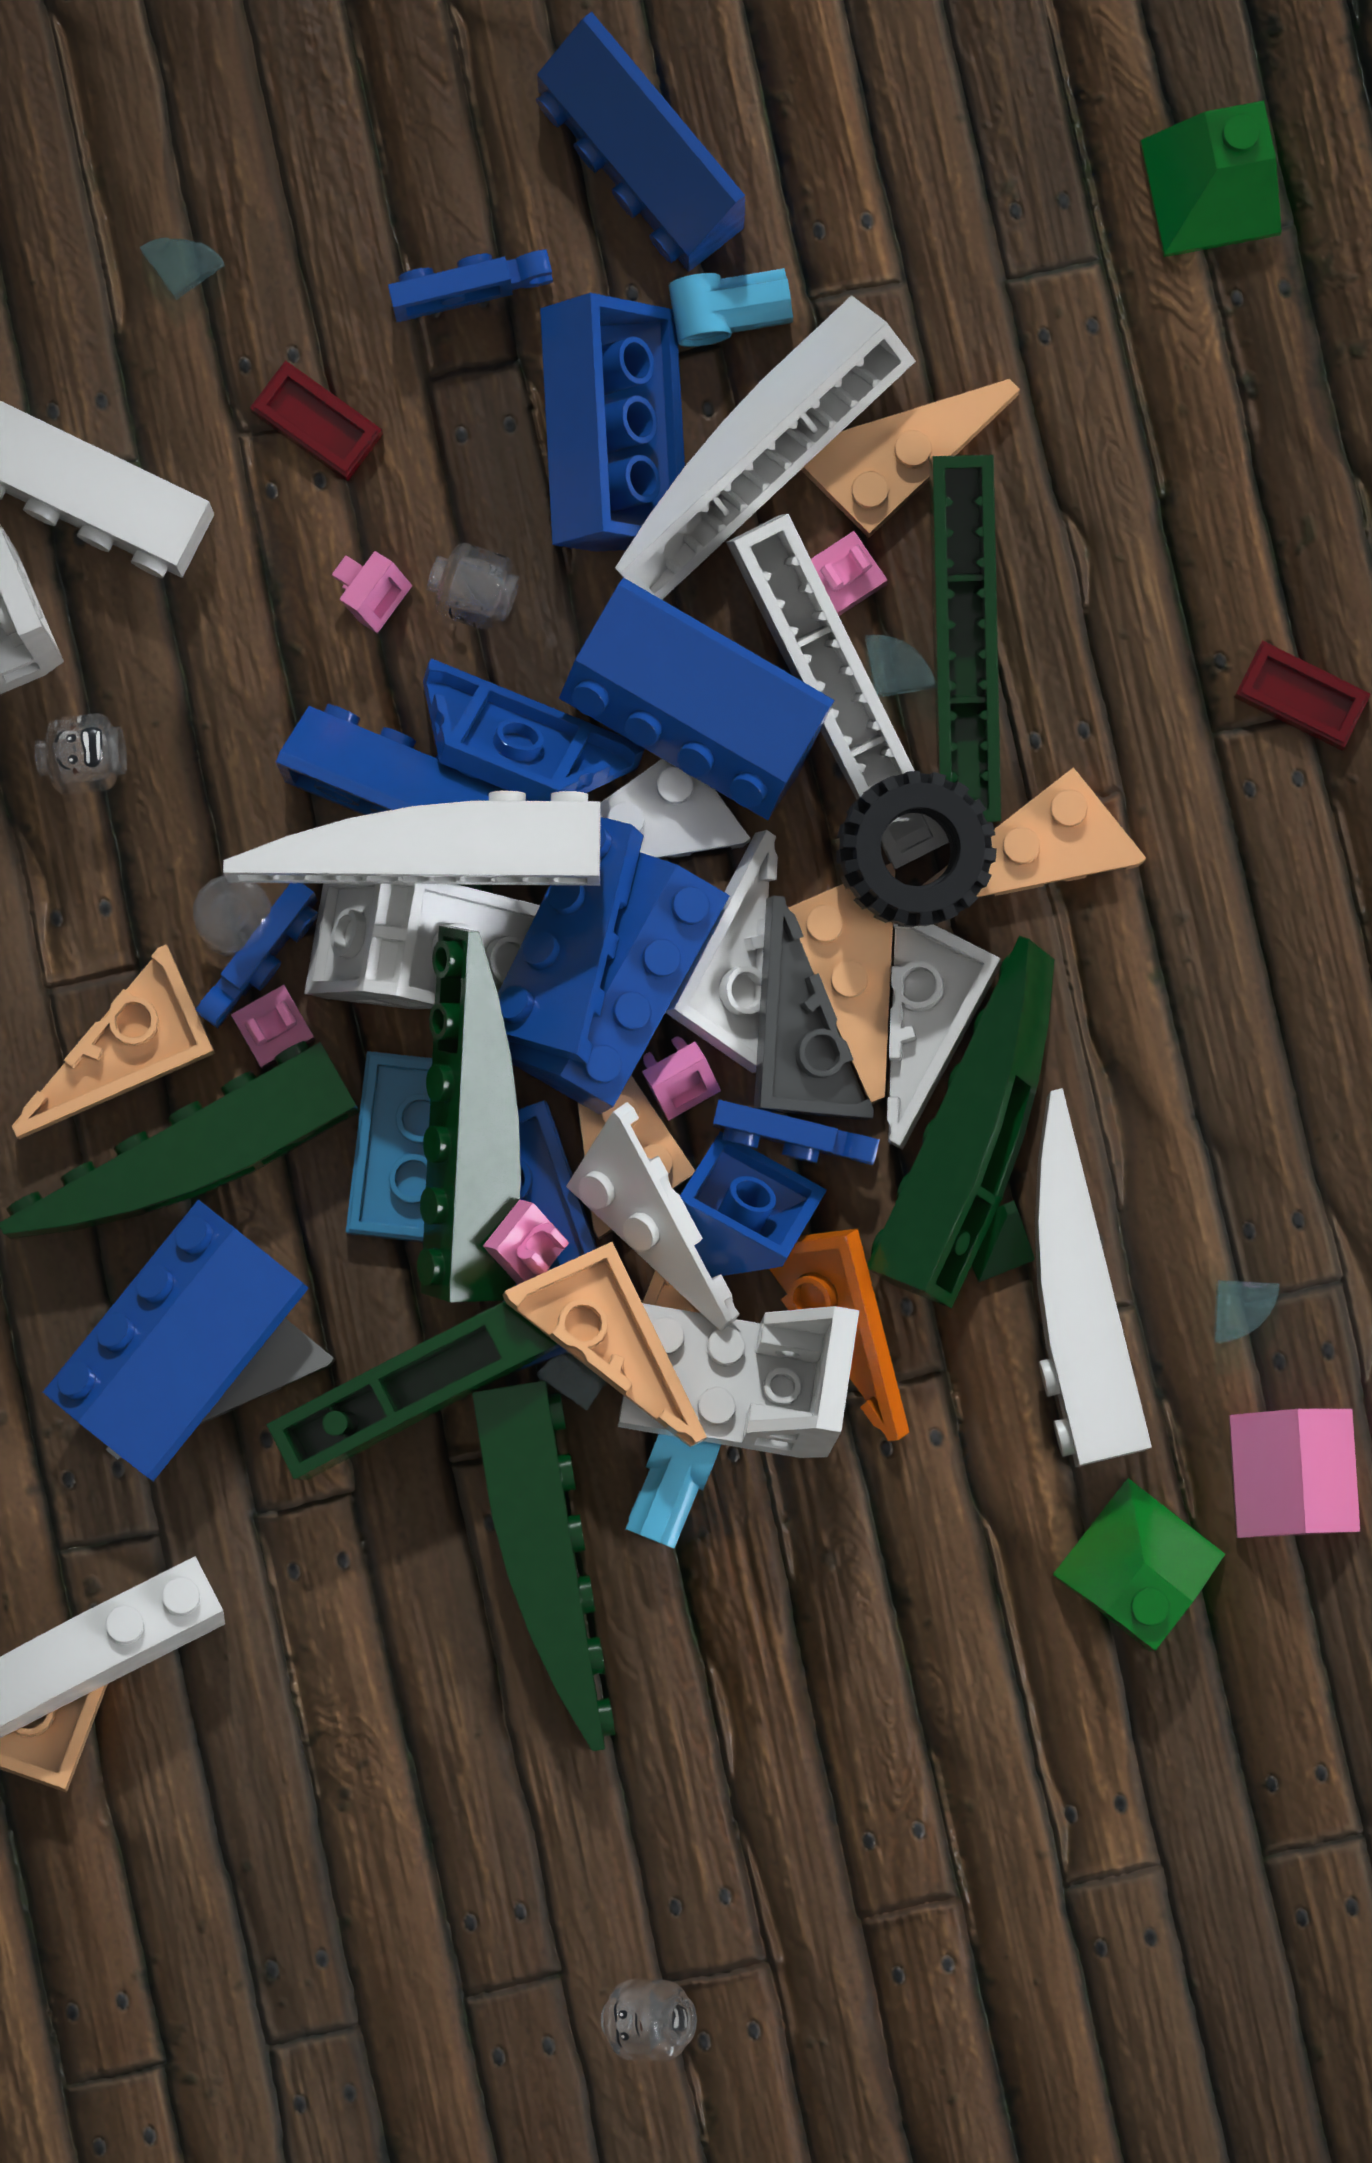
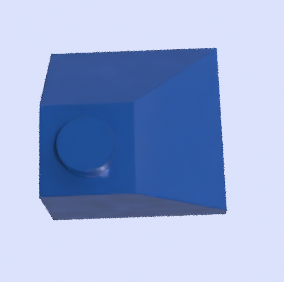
[680,1131,827,1278]

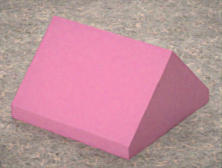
[1229,1409,1360,1538]

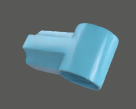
[668,268,793,347]
[626,1434,721,1549]

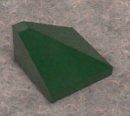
[971,1201,1035,1283]

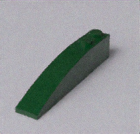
[929,455,1001,822]

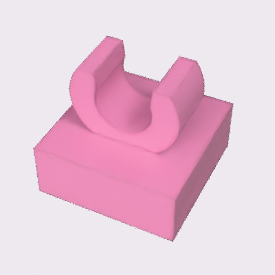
[811,531,888,616]
[332,551,413,634]
[231,985,316,1069]
[642,1036,721,1121]
[483,1200,569,1285]

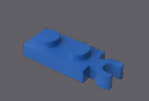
[388,249,553,323]
[195,883,319,1029]
[713,1100,880,1165]

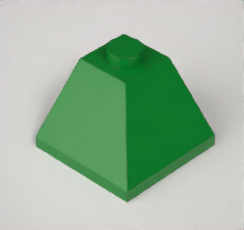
[1140,100,1282,257]
[1052,1478,1225,1651]

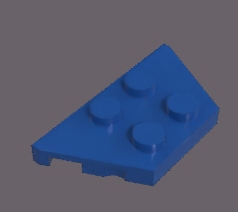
[423,658,645,801]

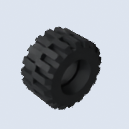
[836,771,997,928]

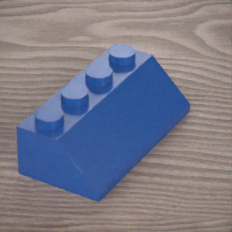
[536,11,745,272]
[540,293,685,552]
[559,577,835,820]
[276,704,507,815]
[508,852,730,1114]
[43,1200,309,1481]

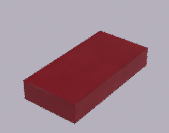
[250,360,383,482]
[1234,640,1371,751]

